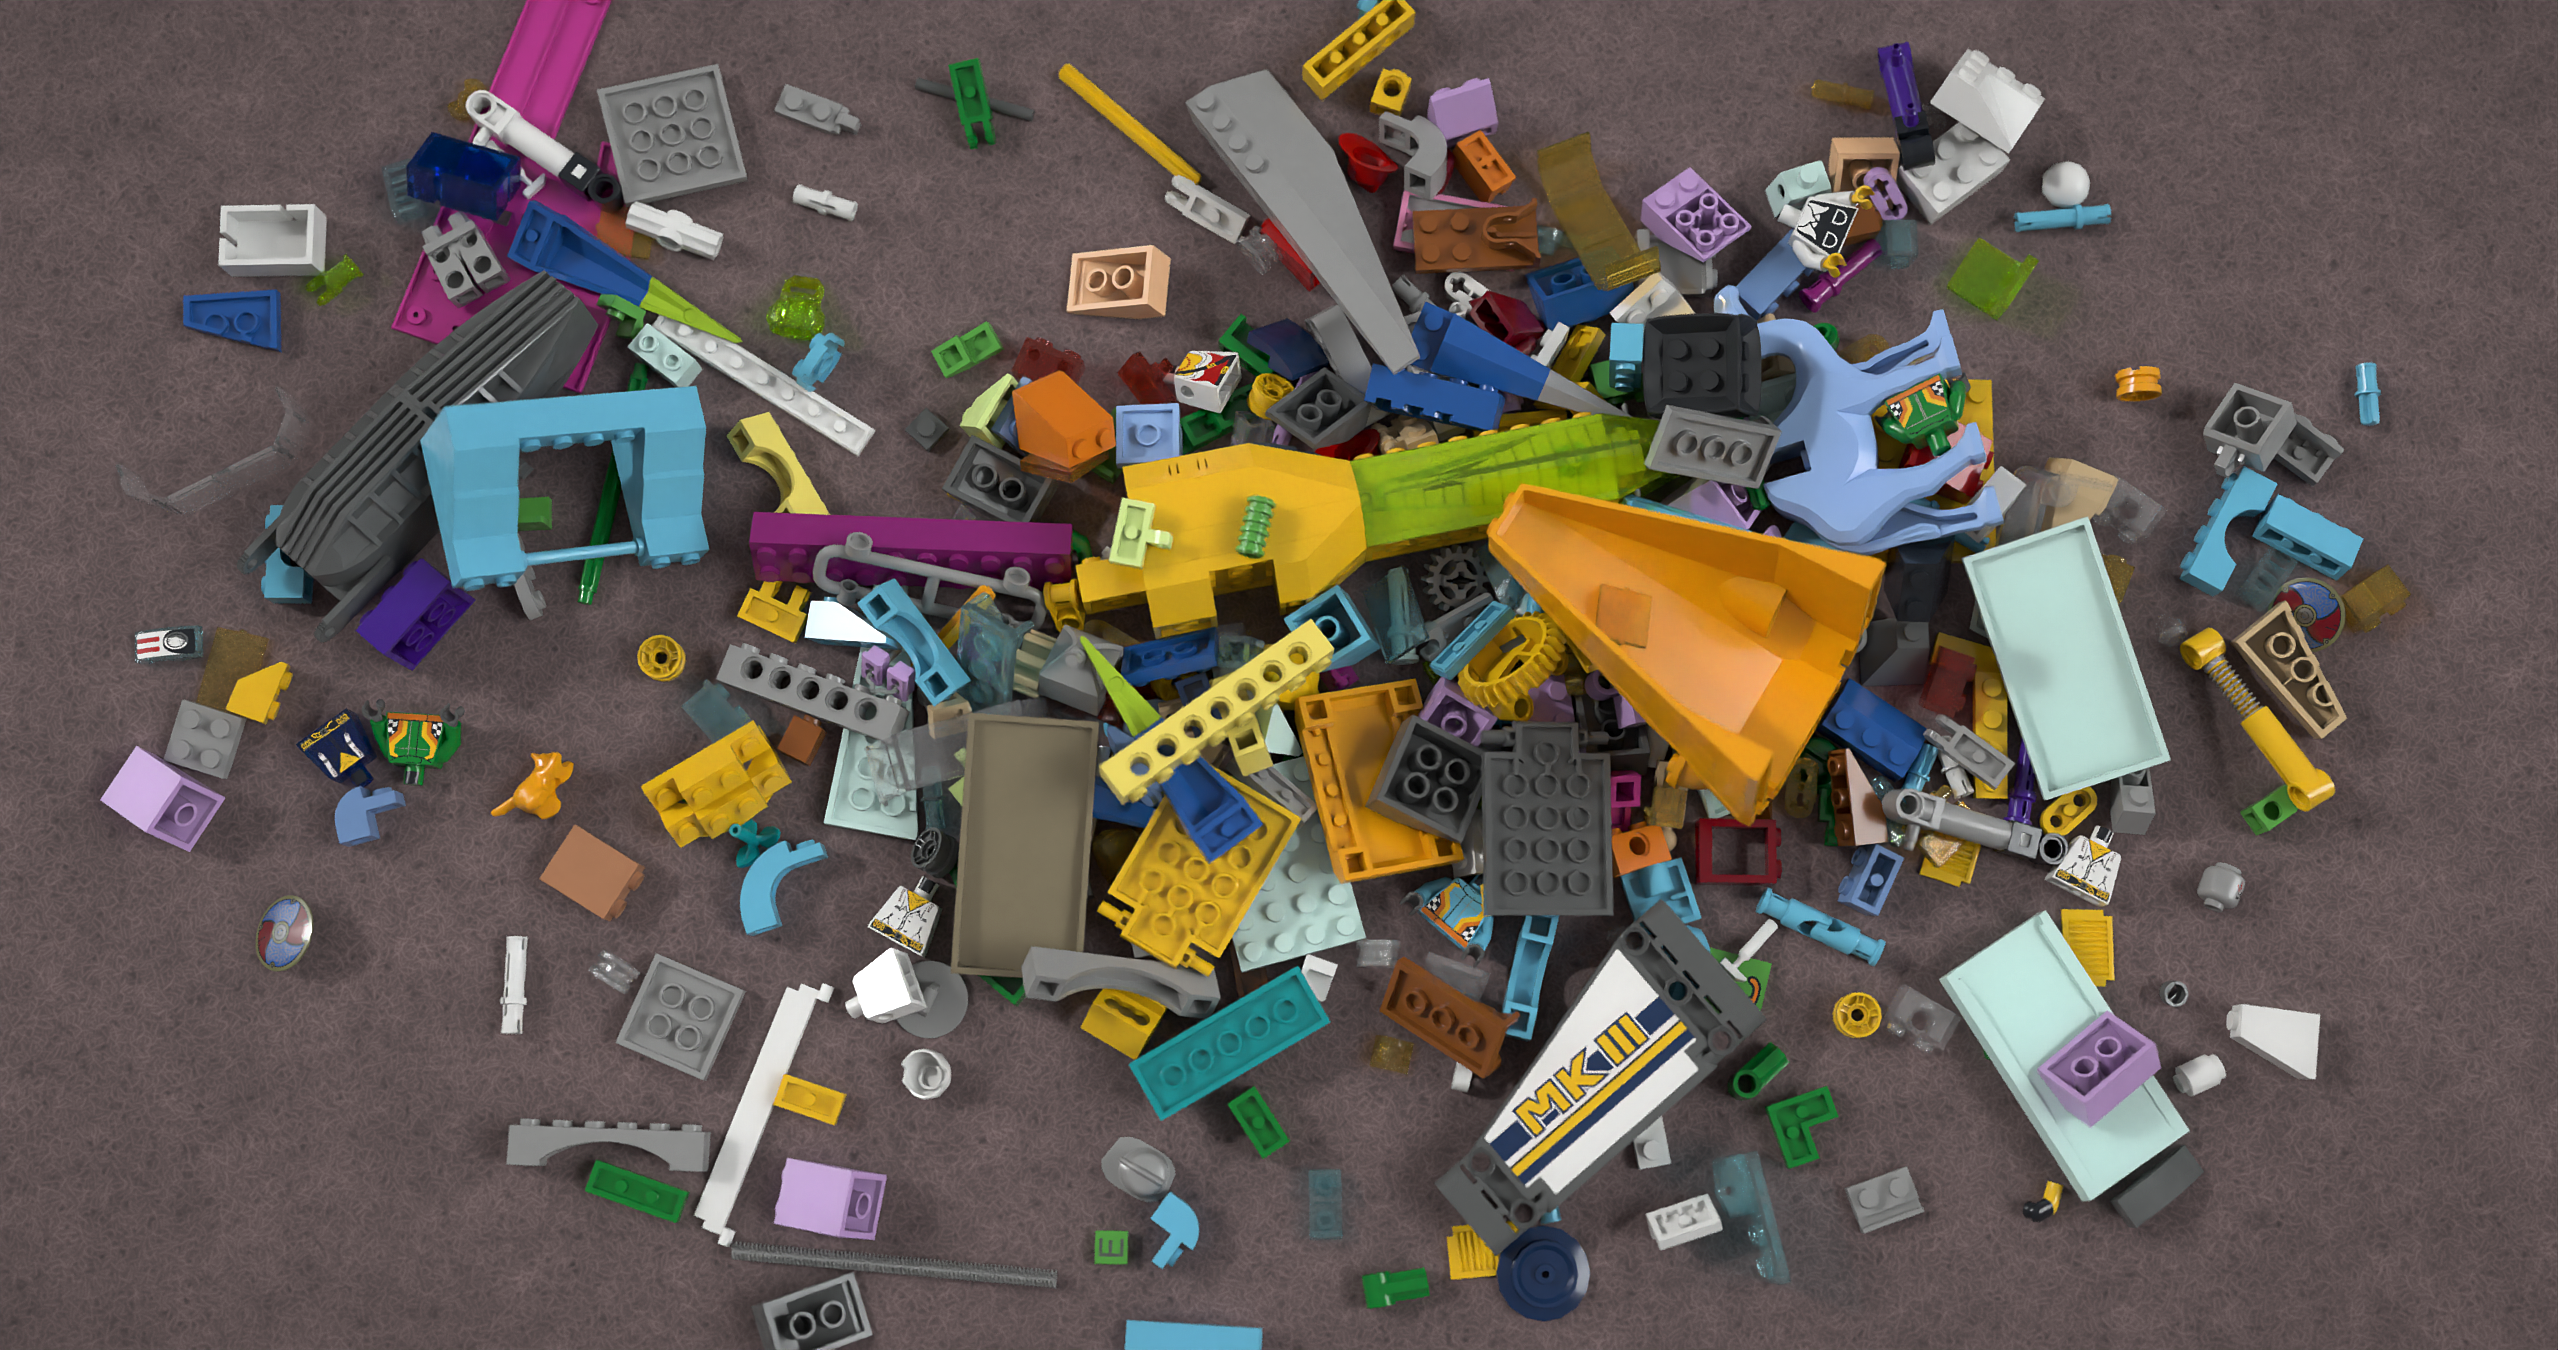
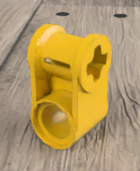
[1043,579,1086,633]

